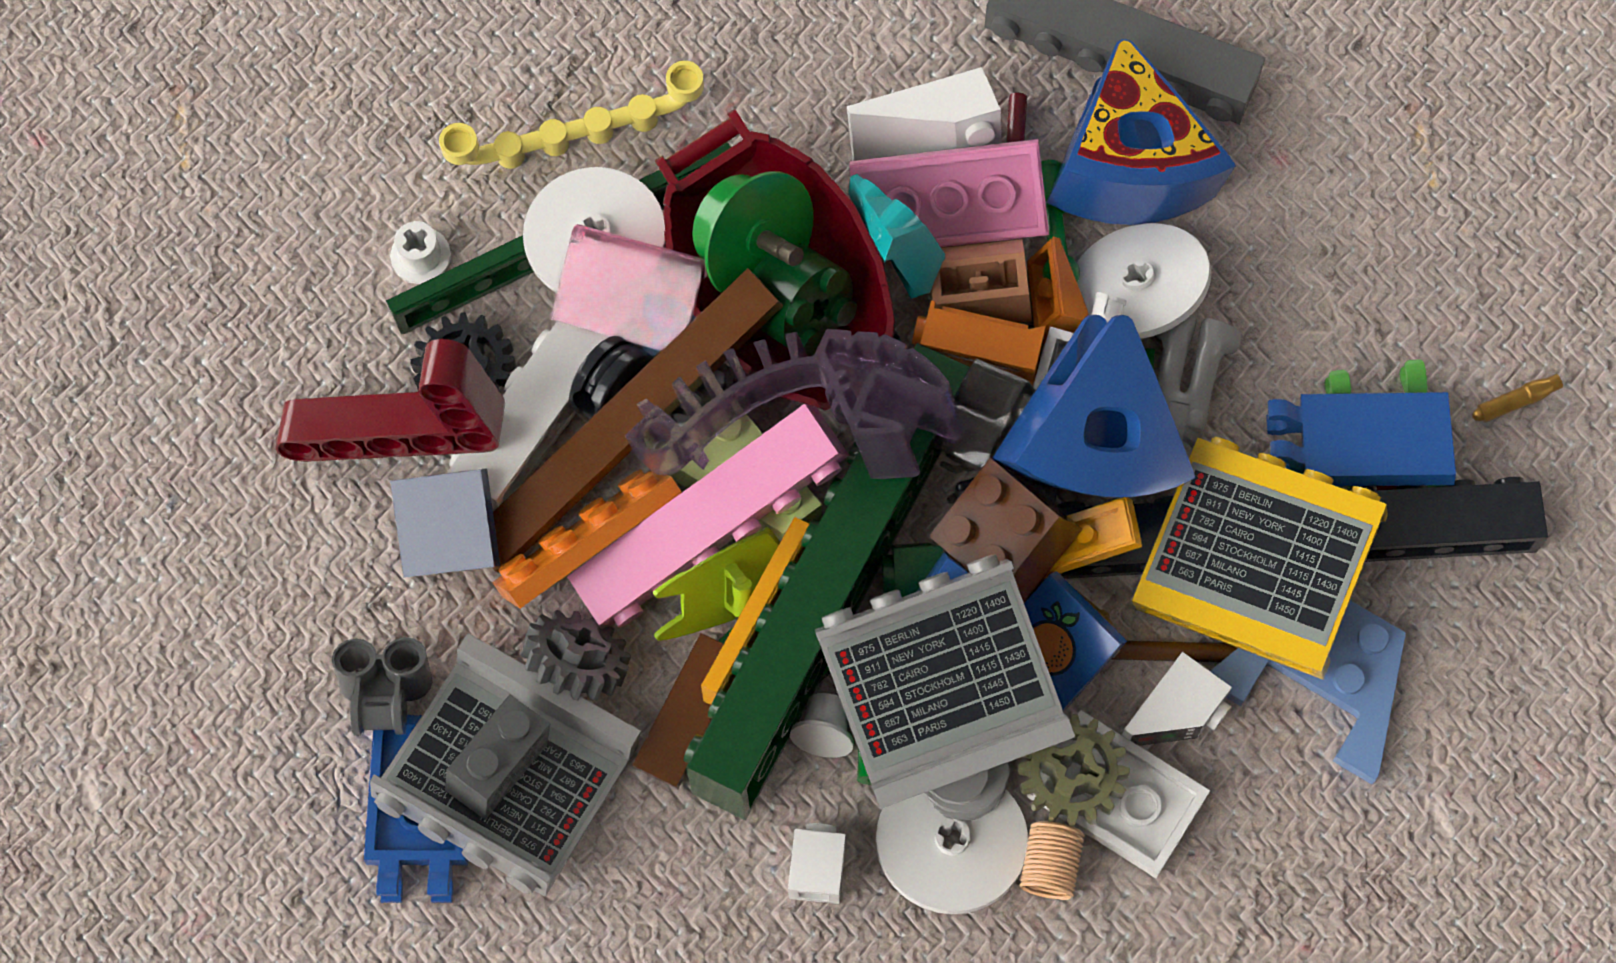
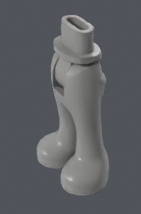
[1154,315,1243,458]

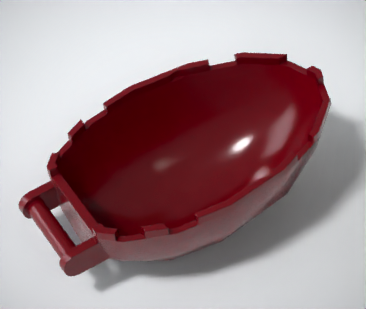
[655,109,895,410]

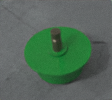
[693,171,813,293]

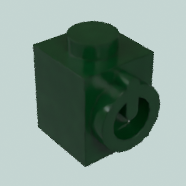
[881,542,943,597]

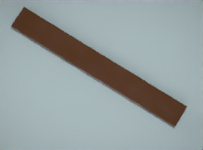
[492,268,783,573]

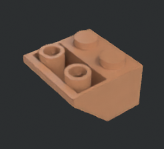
[931,238,1032,323]

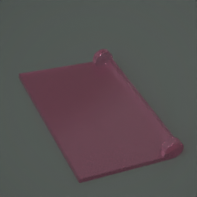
[551,224,708,351]

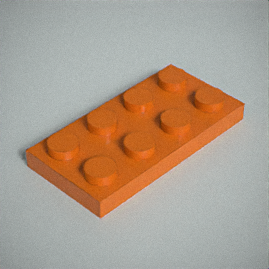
[492,469,682,609]

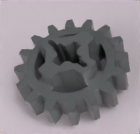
[521,610,631,701]

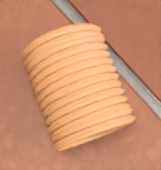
[1019,821,1085,900]

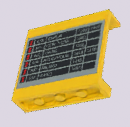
[1132,437,1388,680]

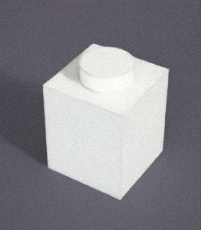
[788,823,846,904]

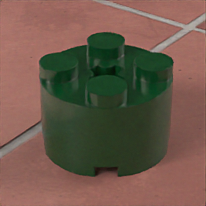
[753,243,857,358]

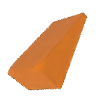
[1027,237,1089,342]

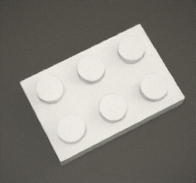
[1027,710,1210,878]

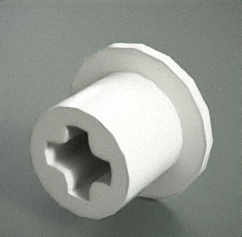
[390,221,451,284]
[790,693,854,758]

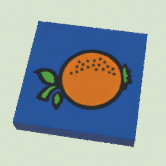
[1024,571,1127,711]

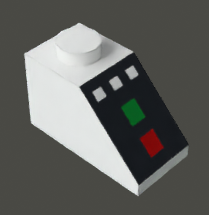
[1122,652,1232,746]

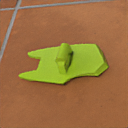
[653,527,780,641]

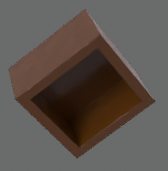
[929,458,1082,603]

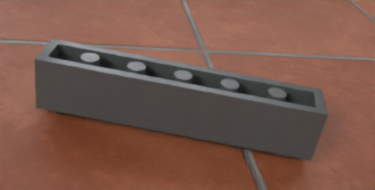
[984,0,1266,125]

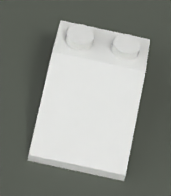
[847,67,1001,161]

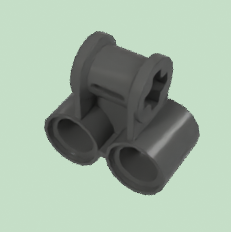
[332,637,433,736]

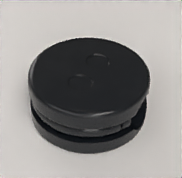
[569,335,653,419]

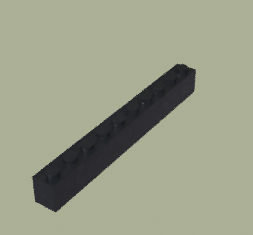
[1056,477,1548,579]

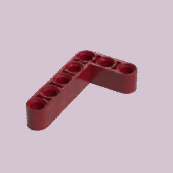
[275,339,505,462]

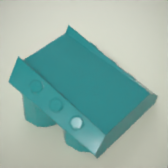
[848,174,946,299]

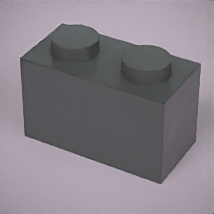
[445,694,550,820]

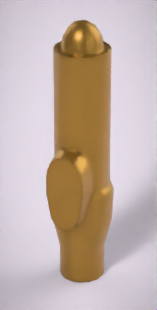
[1472,374,1563,423]

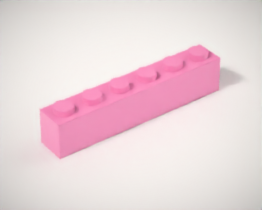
[567,404,849,628]

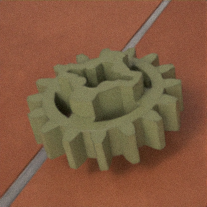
[1017,714,1130,827]

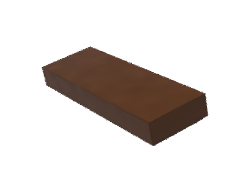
[632,633,724,790]

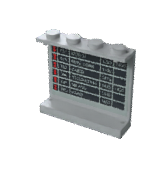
[815,554,1075,809]
[370,633,641,897]

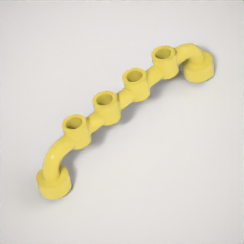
[439,61,704,169]

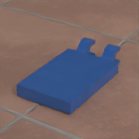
[1266,392,1456,486]
[364,715,468,903]

